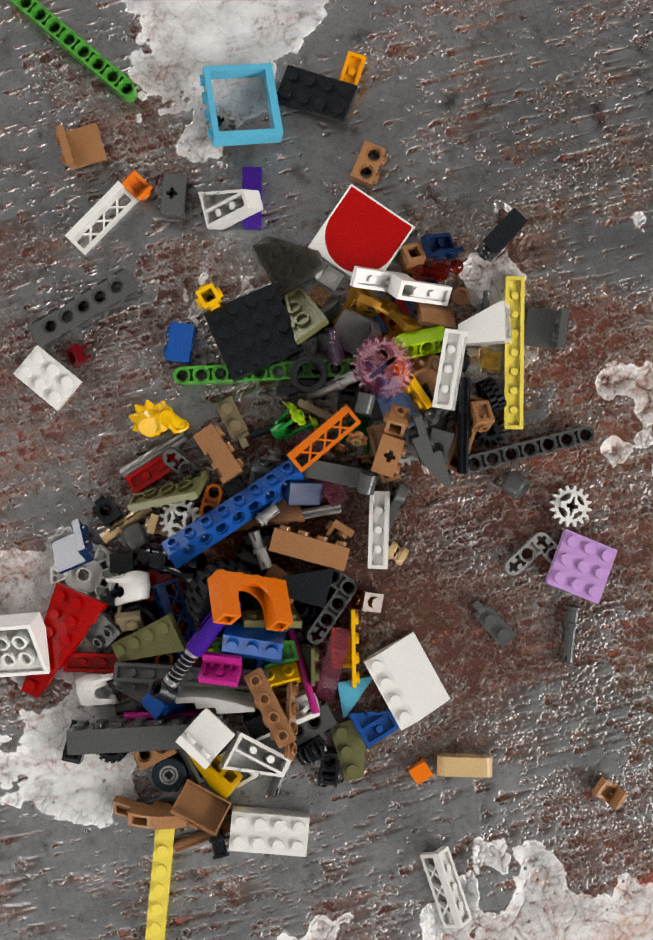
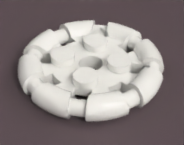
[50,540,119,600]

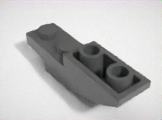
[410,413,453,488]

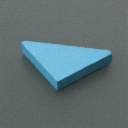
[337,675,372,718]

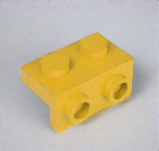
[265,662,302,689]

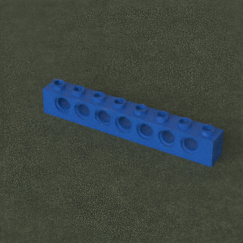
[160,459,305,569]

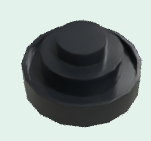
[294,601,319,626]

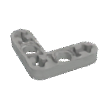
[504,532,558,576]

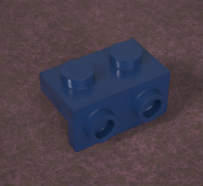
[421,233,464,261]

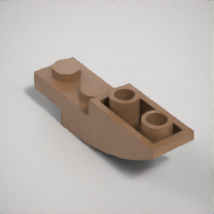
[113,796,187,830]

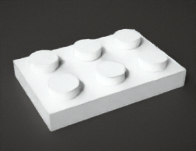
[13,345,83,411]

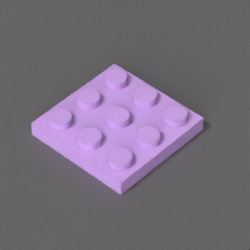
[544,529,618,604]

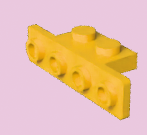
[331,609,360,688]

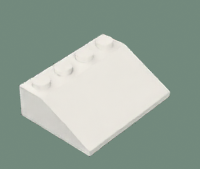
[0,612,50,677]
[363,632,450,731]

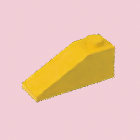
[186,752,243,800]

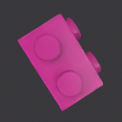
[198,651,243,687]

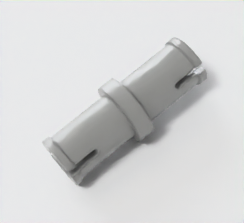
[248,529,273,570]

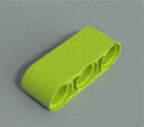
[394,326,445,359]

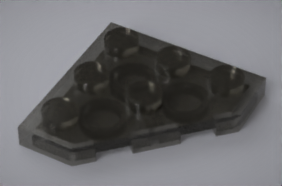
[253,236,328,296]

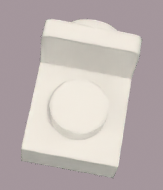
[314,261,345,292]

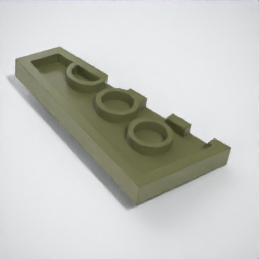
[127,470,209,512]
[111,613,187,662]

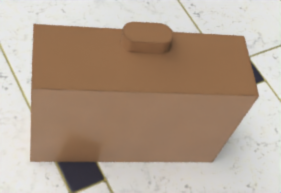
[169,779,232,837]

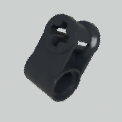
[337,382,360,417]
[318,748,338,788]

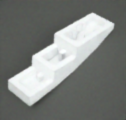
[175,686,256,714]

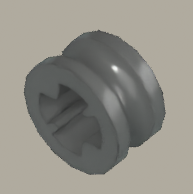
[266,450,285,462]

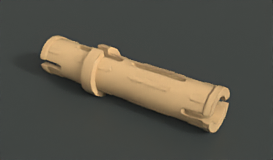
[99,507,154,544]

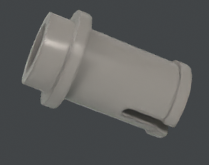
[254,503,280,527]

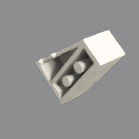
[198,189,264,230]

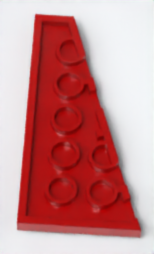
[21,583,109,698]

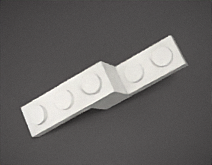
[350,266,452,306]

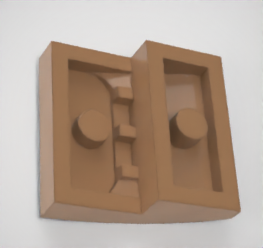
[412,301,456,330]

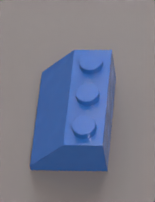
[221,622,286,664]

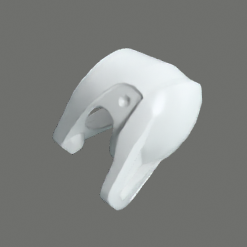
[106,570,151,606]
[75,673,117,706]

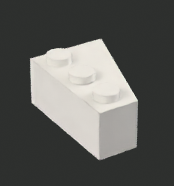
[218,731,291,778]

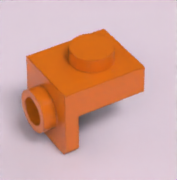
[121,169,153,201]

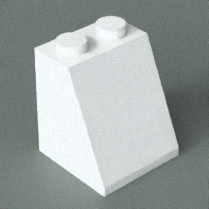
[456,301,512,347]

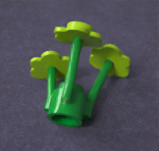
[270,401,320,441]

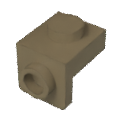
[114,605,145,632]

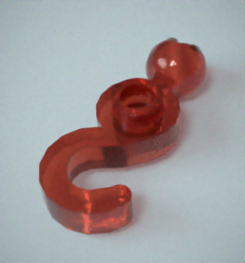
[411,259,464,282]

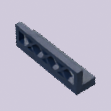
[151,577,195,660]

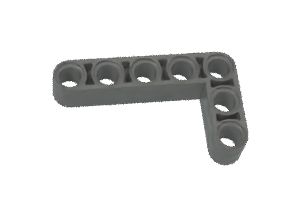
[354,392,449,429]

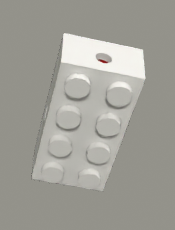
[228,805,310,857]

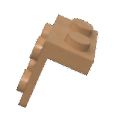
[54,123,107,170]

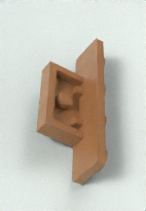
[244,668,297,749]
[270,681,299,761]

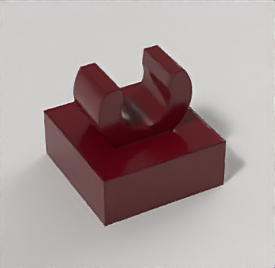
[66,343,91,369]

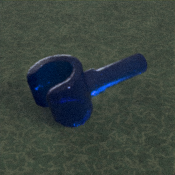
[243,659,265,670]

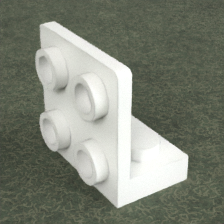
[175,708,235,770]

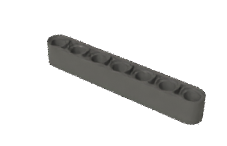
[468,426,595,472]

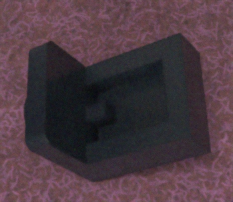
[103,587,135,612]

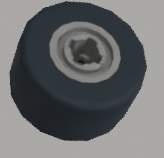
[152,754,188,792]

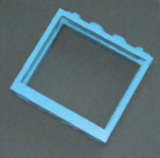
[199,63,283,147]

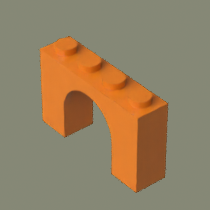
[207,569,293,632]

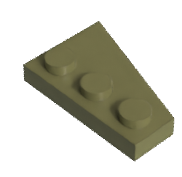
[330,719,365,782]

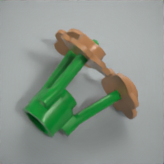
[334,416,375,465]

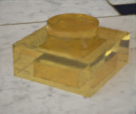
[480,349,503,372]

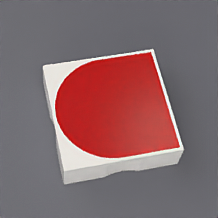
[308,184,415,291]

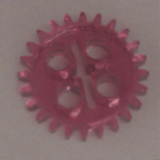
[351,334,416,399]

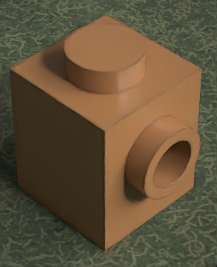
[397,242,426,274]

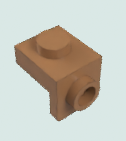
[592,776,628,810]

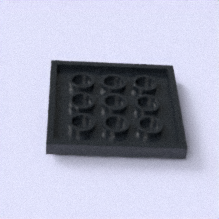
[203,283,304,382]

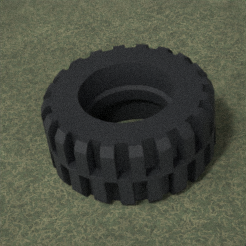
[185,560,261,638]

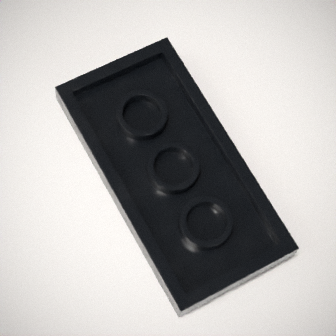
[277,65,359,124]

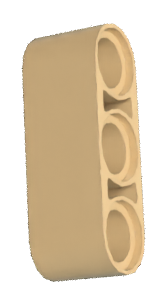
[437,753,493,778]

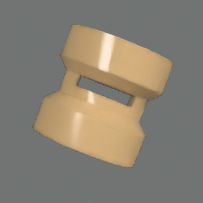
[388,540,409,566]

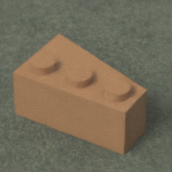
[193,423,246,484]

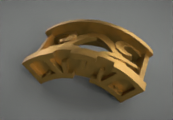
[332,286,422,364]

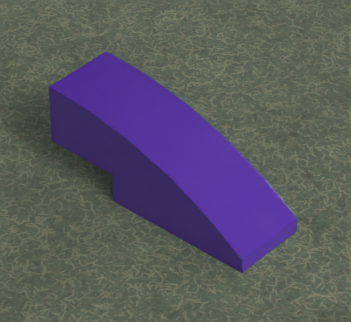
[242,167,263,230]

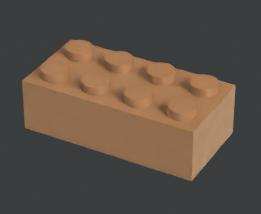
[268,524,350,571]

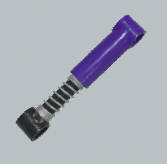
[150,600,241,704]

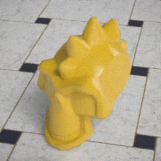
[128,400,190,437]

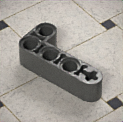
[302,455,378,495]
[306,569,357,644]

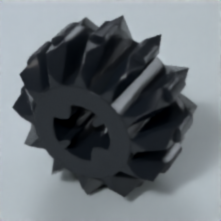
[474,417,506,448]
[295,735,328,766]

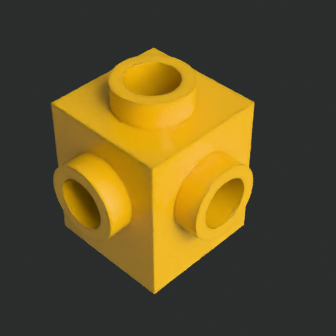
[195,283,224,312]

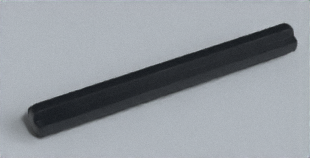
[457,377,470,474]

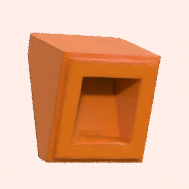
[407,758,433,785]

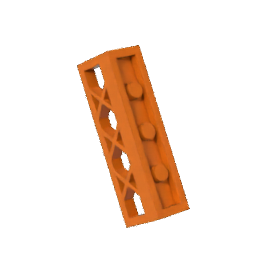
[287,404,362,473]

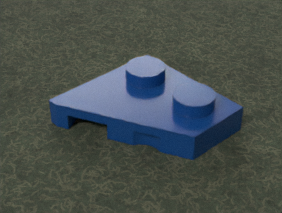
[348,711,399,748]

